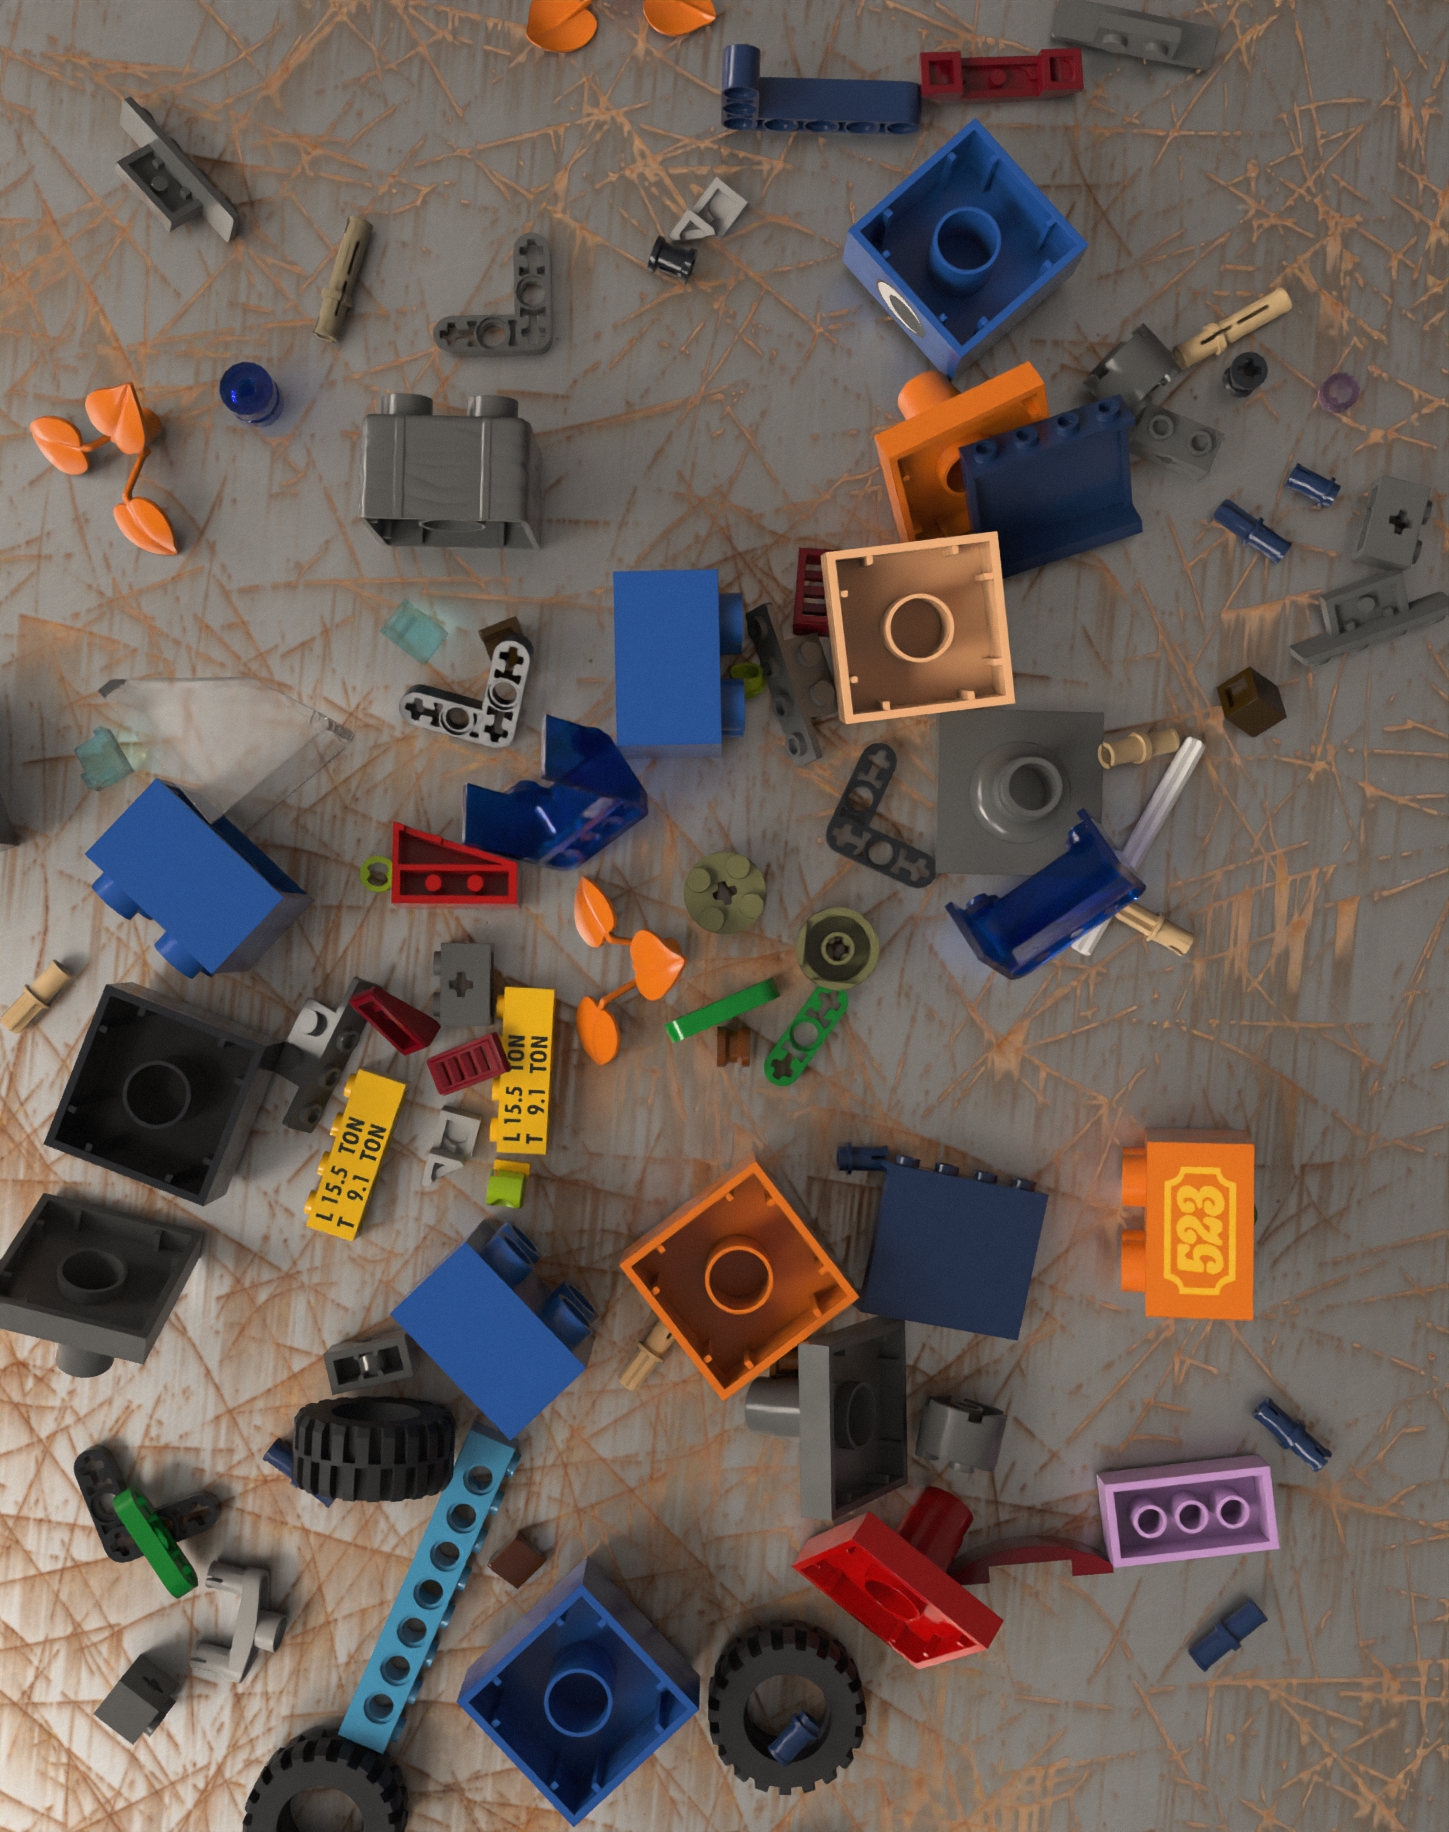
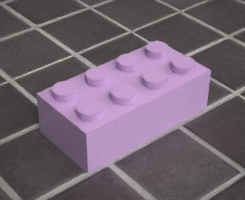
[1096,1454,1280,1568]

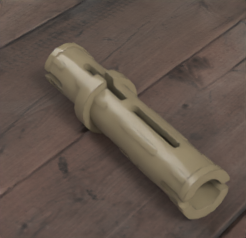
[312,216,373,343]

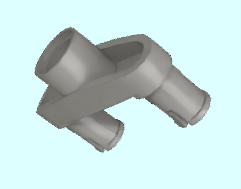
[189,1561,287,1684]

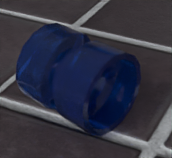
[219,362,284,428]

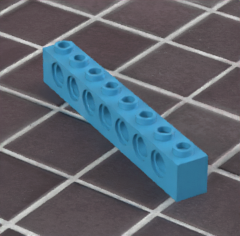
[338,1421,521,1754]

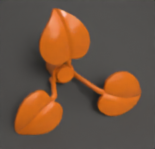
[526,0,716,53]
[29,382,181,555]
[574,876,688,1067]

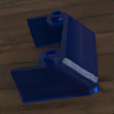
[461,714,649,871]
[945,808,1146,980]

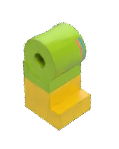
[486,1158,532,1209]

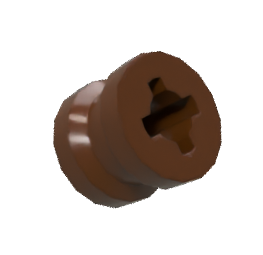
[717,1026,750,1067]

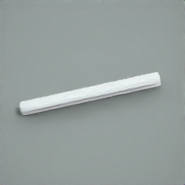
[1071,736,1206,956]

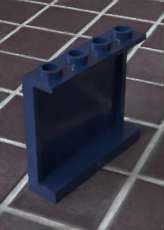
[958,394,1143,579]
[852,1154,1049,1341]

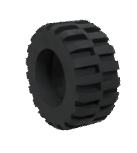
[291,1396,456,1502]
[708,1620,867,1795]
[242,1729,409,1832]

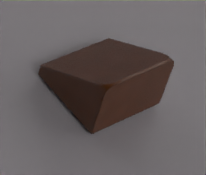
[487,1530,547,1589]

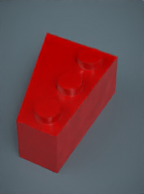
[391,821,521,909]

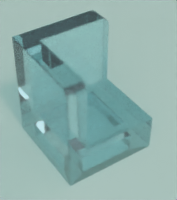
[380,598,448,665]
[74,726,135,792]

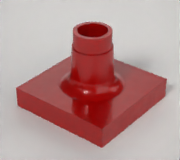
[791,1486,1004,1670]

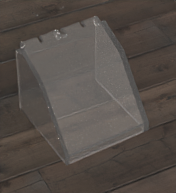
[98,677,354,832]

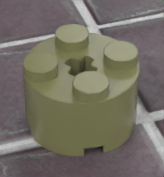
[684,852,766,935]
[795,907,880,990]

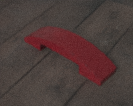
[919,48,1084,103]
[946,1535,1114,1586]

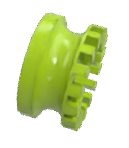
[359,856,392,893]

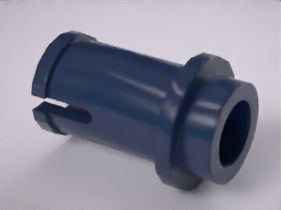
[1284,463,1341,508]
[837,1142,889,1175]
[768,1709,821,1767]

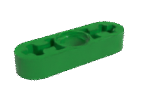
[664,977,781,1043]
[764,986,848,1086]
[113,1485,198,1599]

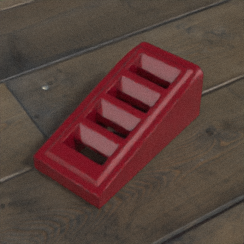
[793,547,840,637]
[348,986,441,1056]
[427,1032,512,1096]

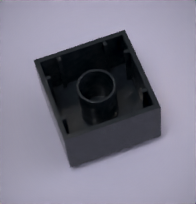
[44,982,285,1207]

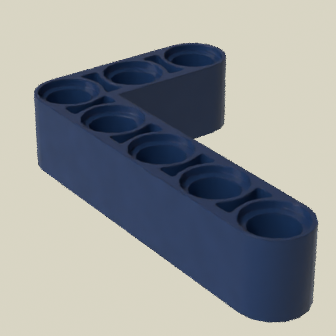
[721,44,922,135]

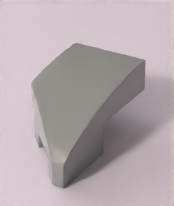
[668,177,750,242]
[421,1105,483,1186]

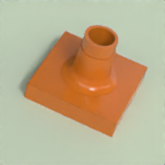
[874,361,1050,543]

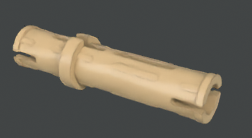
[1172,287,1292,370]

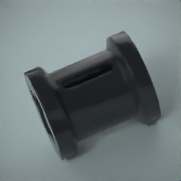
[647,235,698,285]
[1222,352,1268,398]

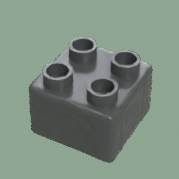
[358,393,542,550]

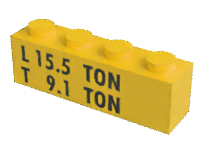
[490,986,557,1155]
[304,1067,411,1242]

